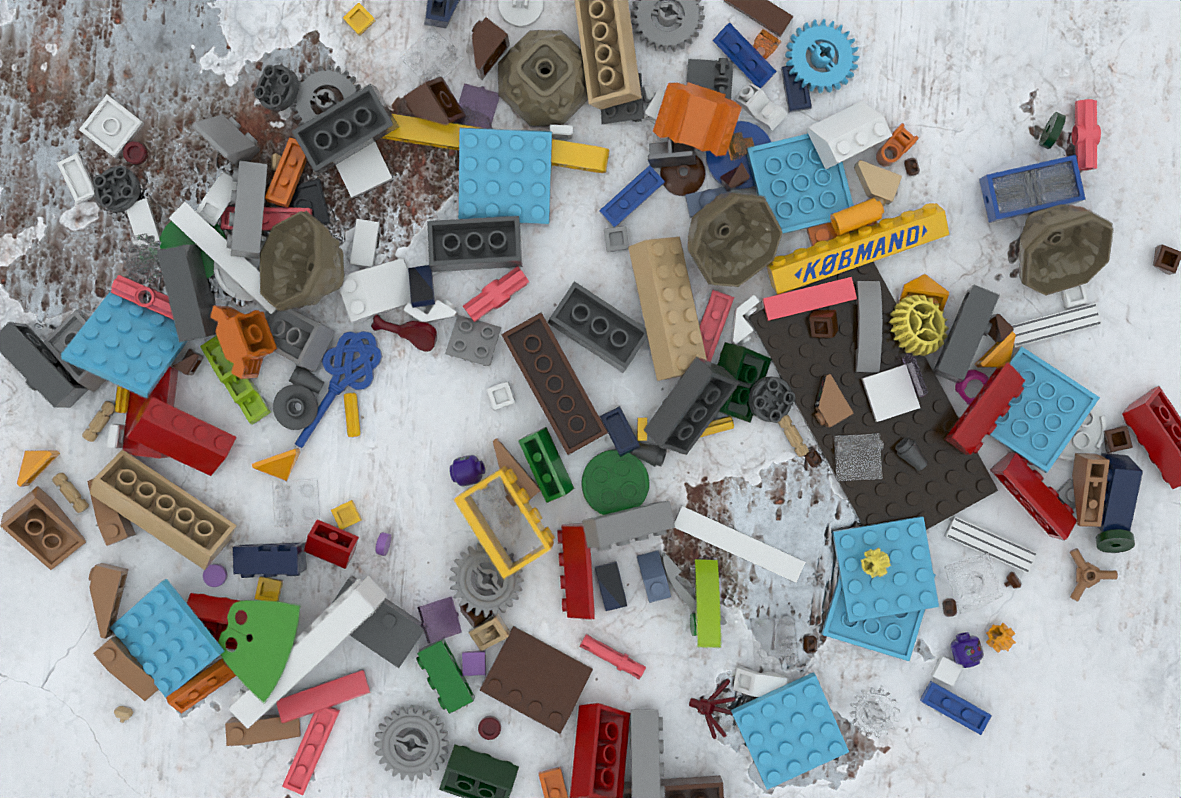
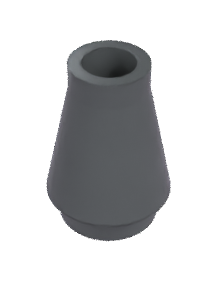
[289,365,324,394]
[895,437,928,471]
[632,443,667,467]

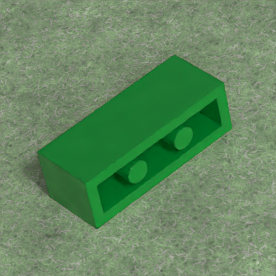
[518,427,575,503]
[416,637,475,714]

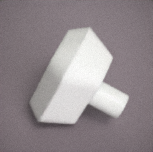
[642,85,657,103]

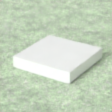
[79,94,145,159]
[336,142,393,199]
[862,364,920,422]

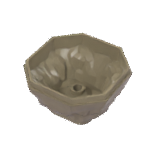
[498,30,588,126]
[688,192,783,287]
[1019,204,1114,296]
[260,211,344,311]

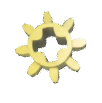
[861,548,891,578]

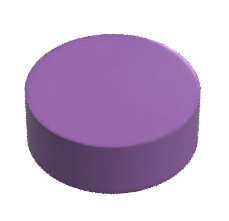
[375,532,391,556]
[203,564,227,587]

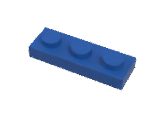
[712,23,777,88]
[599,165,665,228]
[920,681,992,735]

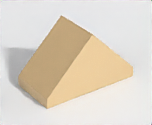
[468,613,510,651]

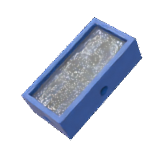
[979,155,1086,223]

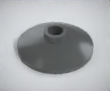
[273,385,318,430]

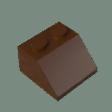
[472,17,510,80]
[403,76,466,125]

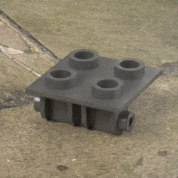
[687,58,733,100]
[601,73,644,124]

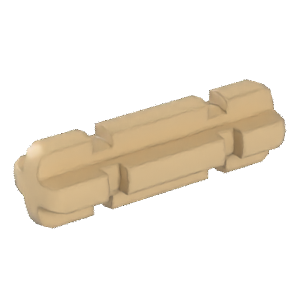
[82,401,115,442]
[778,415,809,457]
[52,473,89,513]

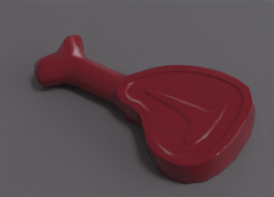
[371,315,437,352]

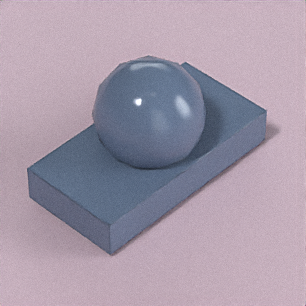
[685,187,731,218]

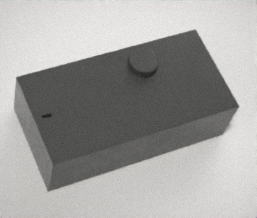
[292,84,399,173]
[427,216,523,272]
[157,244,218,343]
[548,281,648,373]
[933,284,1000,383]
[0,322,89,408]
[644,357,739,455]
[330,576,427,668]

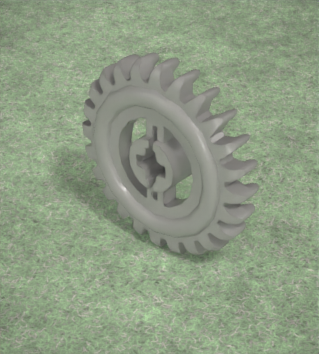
[631,0,705,53]
[290,64,361,126]
[449,543,524,618]
[374,705,449,781]

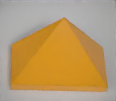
[898,274,949,311]
[974,331,1016,367]
[252,448,301,481]
[17,450,60,487]

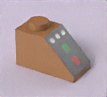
[815,374,854,427]

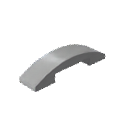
[856,281,882,372]
[662,553,728,625]

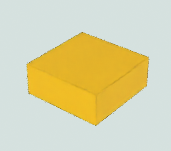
[343,3,376,36]
[637,418,647,441]
[331,500,362,529]
[254,576,283,602]

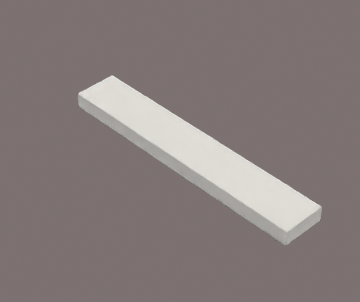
[169,202,277,314]
[674,506,806,583]

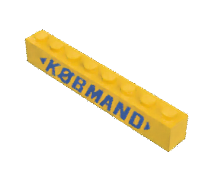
[766,203,949,295]

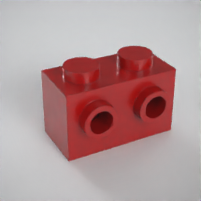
[304,519,359,569]

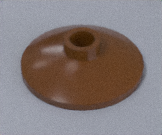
[660,155,705,196]

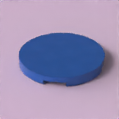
[706,121,771,190]

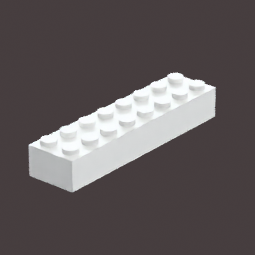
[229,576,387,729]

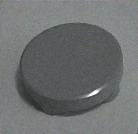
[254,65,299,112]
[93,165,140,212]
[749,376,795,423]

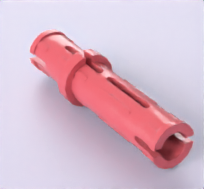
[579,634,646,679]

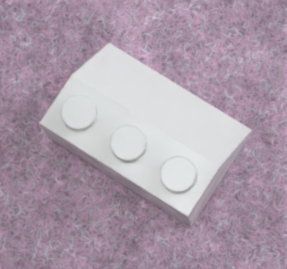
[806,101,892,169]

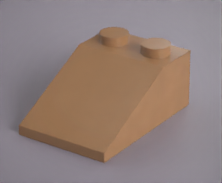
[0,486,86,570]

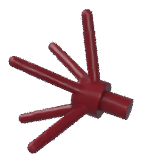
[689,679,735,739]

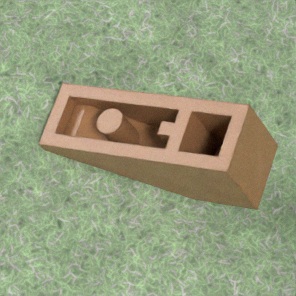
[493,438,541,507]
[1072,453,1110,527]
[87,479,136,546]
[89,563,129,639]
[93,636,159,701]
[225,714,301,746]

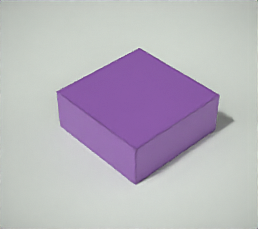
[462,651,486,676]

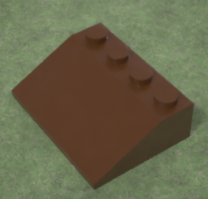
[480,626,593,734]

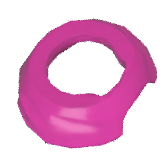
[955,369,989,405]

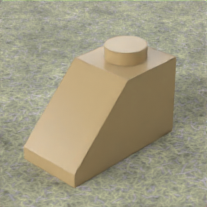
[854,160,902,206]

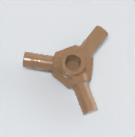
[1069,548,1118,602]

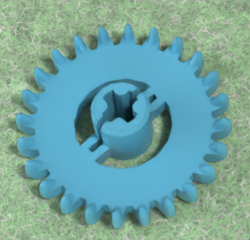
[785,19,860,93]

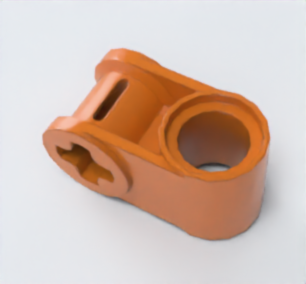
[876,123,919,167]

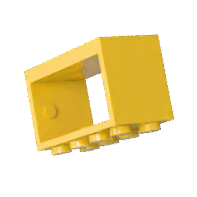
[453,466,555,579]

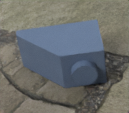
[637,550,671,603]

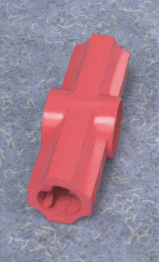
[1071,99,1101,171]
[463,266,530,322]
[111,275,174,320]

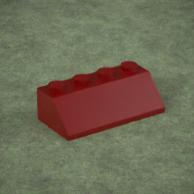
[944,362,1025,455]
[122,367,178,459]
[1122,386,1181,489]
[126,396,236,476]
[990,452,1077,541]
[557,523,595,619]
[187,593,253,650]
[570,703,630,798]

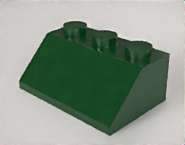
[717,342,771,423]
[439,744,519,798]

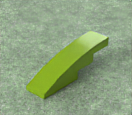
[200,335,271,425]
[694,560,721,648]

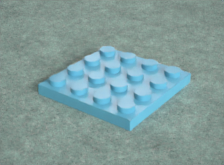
[458,127,552,224]
[746,134,854,234]
[61,291,187,398]
[990,346,1100,473]
[832,516,939,622]
[821,573,936,661]
[110,579,224,698]
[731,672,849,790]

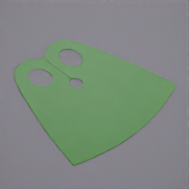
[218,600,300,703]

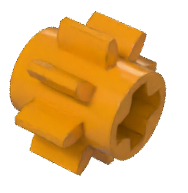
[986,623,1016,653]

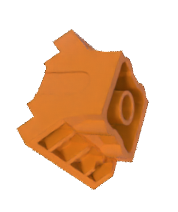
[653,82,742,156]
[210,305,277,379]

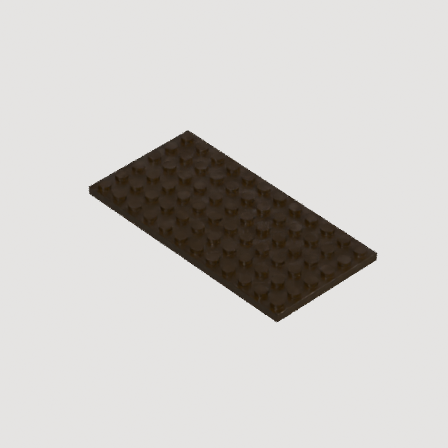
[748,262,998,530]

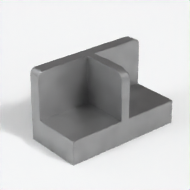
[648,137,696,168]

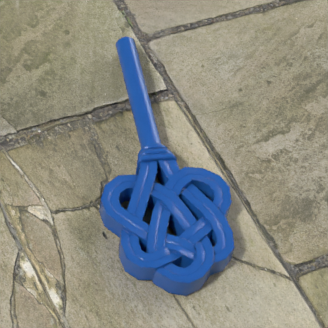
[295,331,383,448]

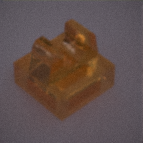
[753,29,782,59]
[728,132,754,161]

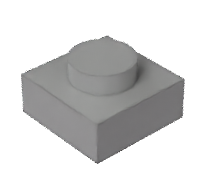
[604,226,629,252]
[1056,478,1076,509]

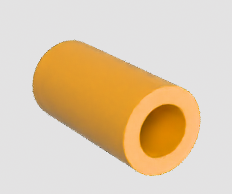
[830,198,884,236]

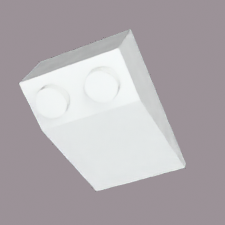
[339,258,411,324]

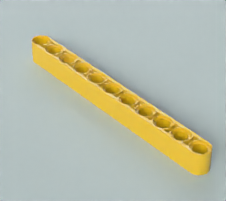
[382,114,610,173]

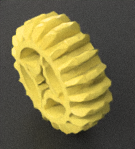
[889,295,949,356]

